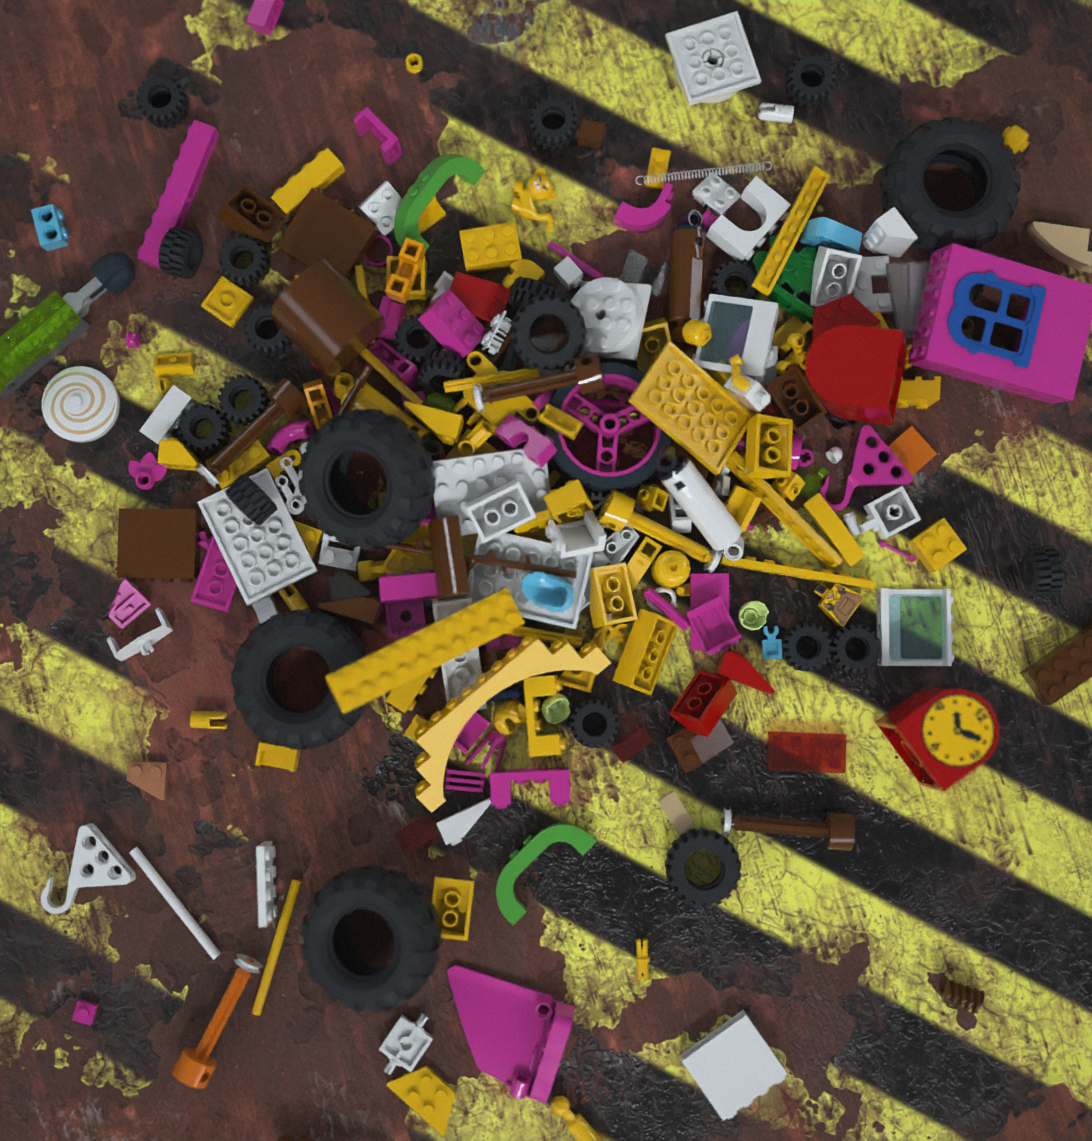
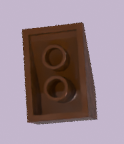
[217,183,290,242]
[764,364,827,434]
[318,596,386,633]
[665,719,734,773]

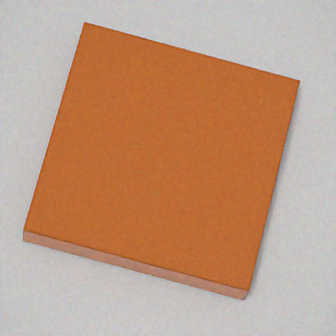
[884,426,937,476]

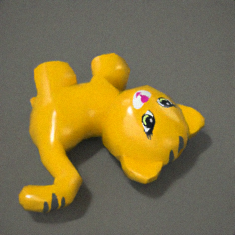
[511,167,557,232]

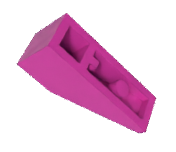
[368,339,419,389]

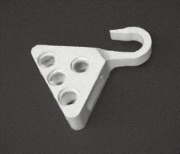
[41,823,137,914]

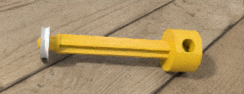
[597,489,723,573]

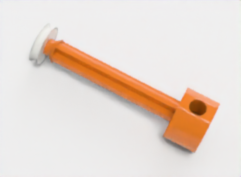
[172,954,263,1088]

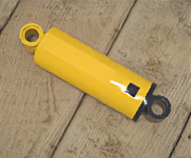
[333,373,442,461]

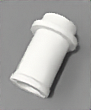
[842,512,862,536]

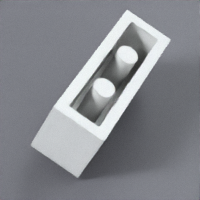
[140,385,197,445]

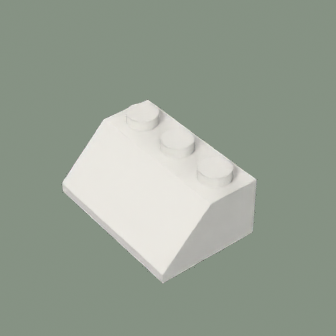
[862,207,918,257]
[465,479,536,544]

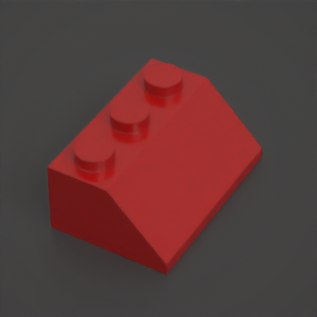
[669,670,737,737]

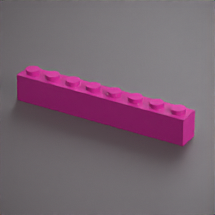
[137,120,220,270]

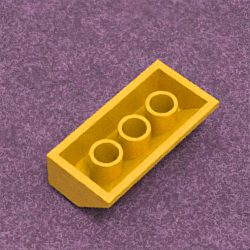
[612,608,678,696]

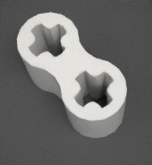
[252,594,279,624]

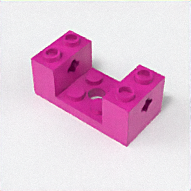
[490,767,570,809]

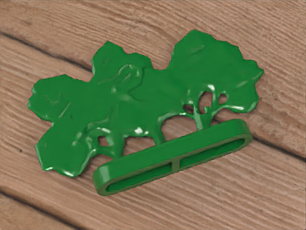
[753,233,817,325]

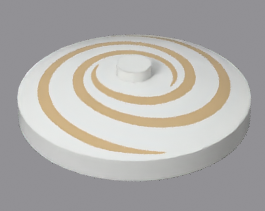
[42,366,120,442]

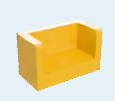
[255,741,300,772]

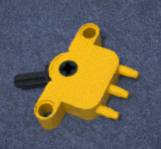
[453,343,540,430]

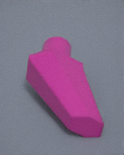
[198,531,211,551]

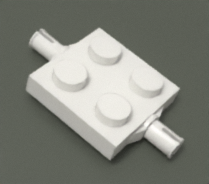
[379,1013,434,1075]

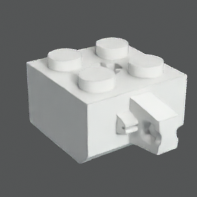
[859,486,921,540]

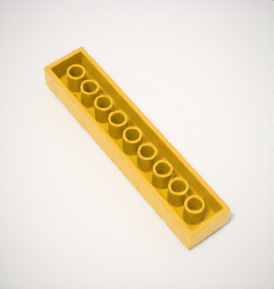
[325,588,525,714]

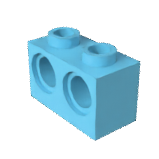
[31,204,69,251]

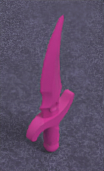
[584,392,633,420]

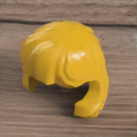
[493,699,527,735]

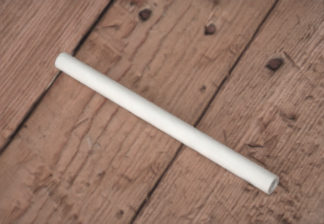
[129,847,221,960]

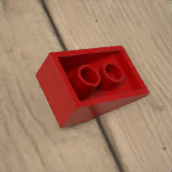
[450,272,511,328]
[714,649,775,695]

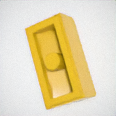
[153,352,195,378]

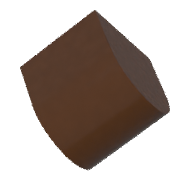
[271,259,386,381]

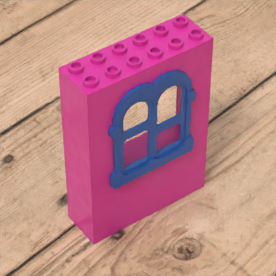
[908,243,1092,404]

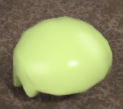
[738,601,769,630]
[541,694,571,724]

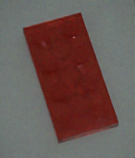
[767,731,846,773]

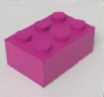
[418,288,487,359]

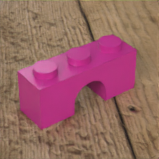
[495,414,557,468]

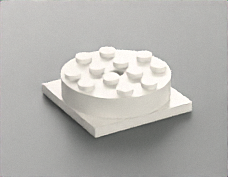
[665,11,761,106]
[571,277,652,361]

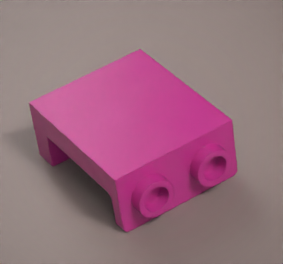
[353,107,403,166]

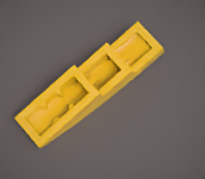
[803,493,865,568]

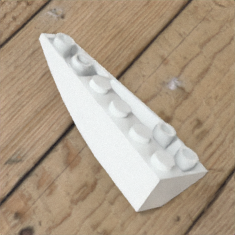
[581,524,640,611]

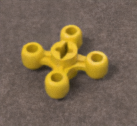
[775,333,811,386]

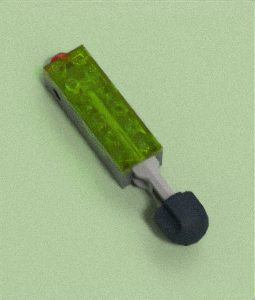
[0,252,136,400]

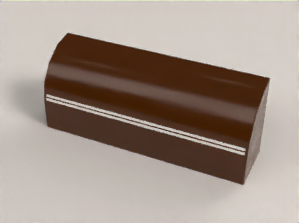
[427,515,469,600]

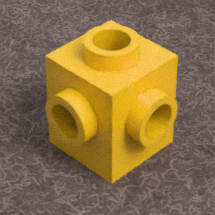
[771,471,805,502]
[635,483,669,512]

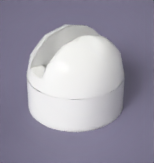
[826,447,843,464]

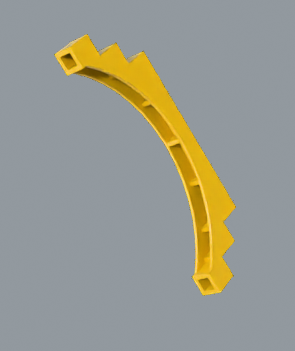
[414,633,611,813]

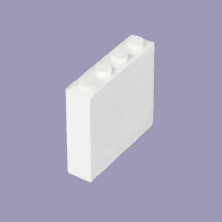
[680,1010,787,1121]

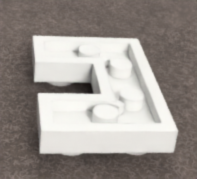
[852,256,892,314]

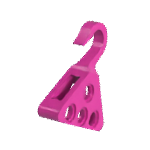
[819,425,912,511]

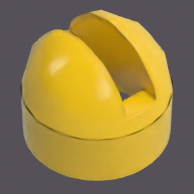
[156,378,173,394]

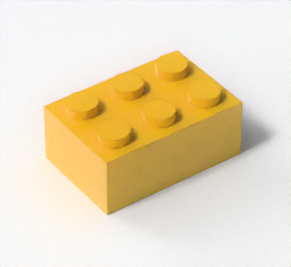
[459,221,522,274]

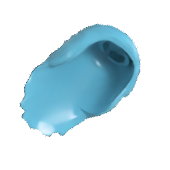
[521,572,574,612]

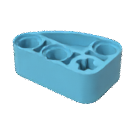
[801,217,863,254]

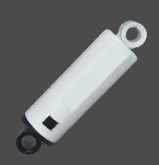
[656,446,744,561]

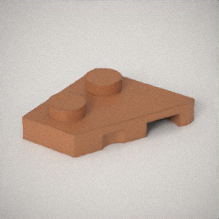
[127,761,169,800]

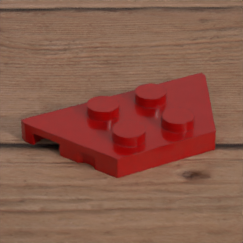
[810,294,881,348]

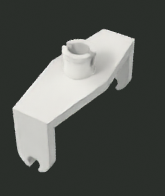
[107,607,173,661]

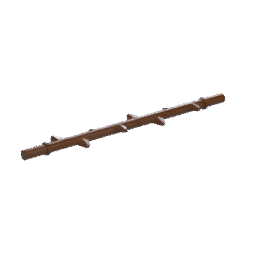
[385,538,577,578]

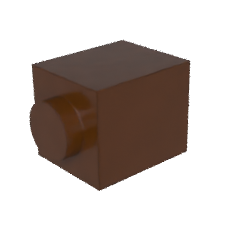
[576,119,604,148]

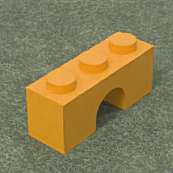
[385,238,426,304]

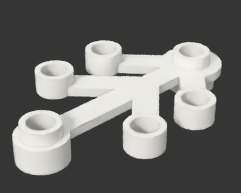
[275,442,308,514]

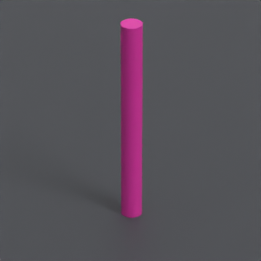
[547,240,605,279]

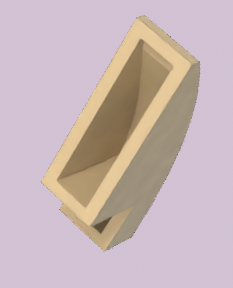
[1026,221,1092,273]

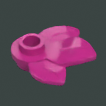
[128,452,167,490]

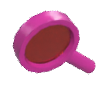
[363,234,394,268]

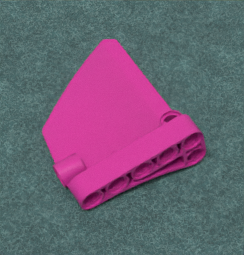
[447,964,575,1103]

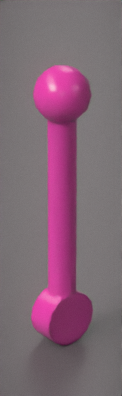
[879,540,916,562]

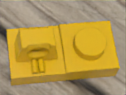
[645,148,671,189]

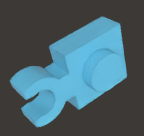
[761,626,782,659]

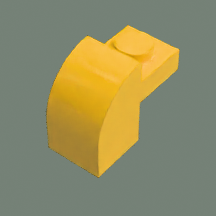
[502,259,545,290]

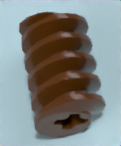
[938,977,985,1014]

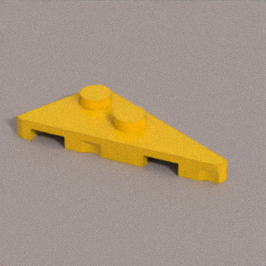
[558,626,608,693]

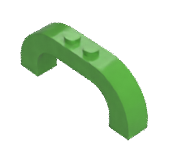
[394,154,485,250]
[496,822,597,925]

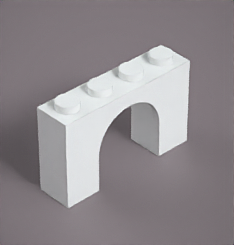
[706,176,791,263]

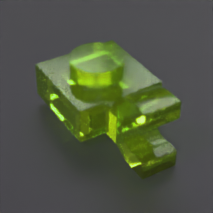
[800,467,829,500]

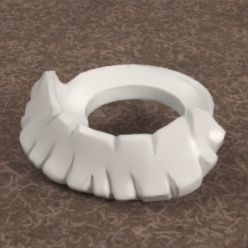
[647,587,678,615]

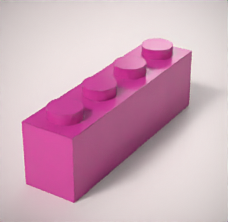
[379,570,438,604]

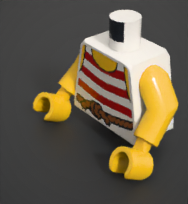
[724,354,771,412]

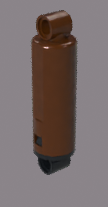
[667,210,706,344]

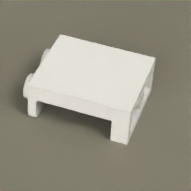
[545,510,606,558]

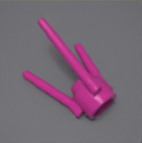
[465,730,507,770]

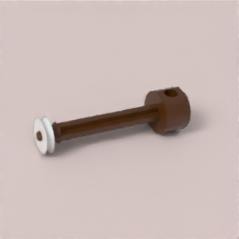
[473,353,606,412]
[195,378,309,488]
[721,807,855,851]

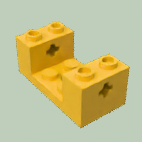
[524,675,567,757]

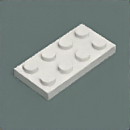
[256,841,278,927]

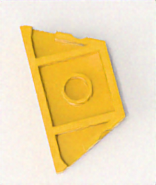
[386,1065,456,1136]

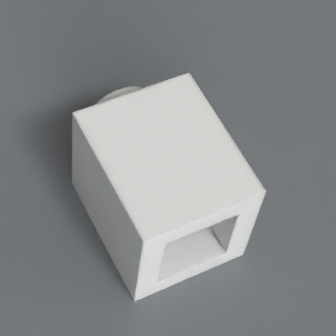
[553,256,583,290]

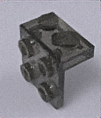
[618,250,671,300]

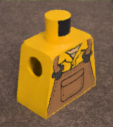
[814,583,864,627]

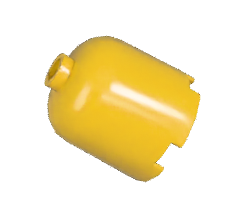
[651,550,691,589]

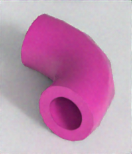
[266,419,314,456]

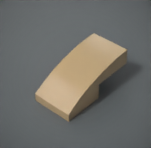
[657,790,695,836]

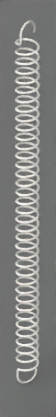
[636,162,772,185]

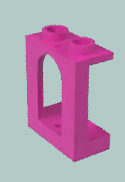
[685,594,742,655]

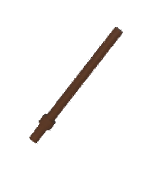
[335,364,373,416]

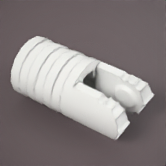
[758,103,794,123]

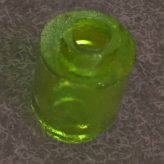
[425,391,455,413]

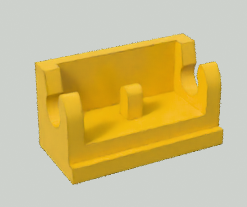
[538,404,584,440]

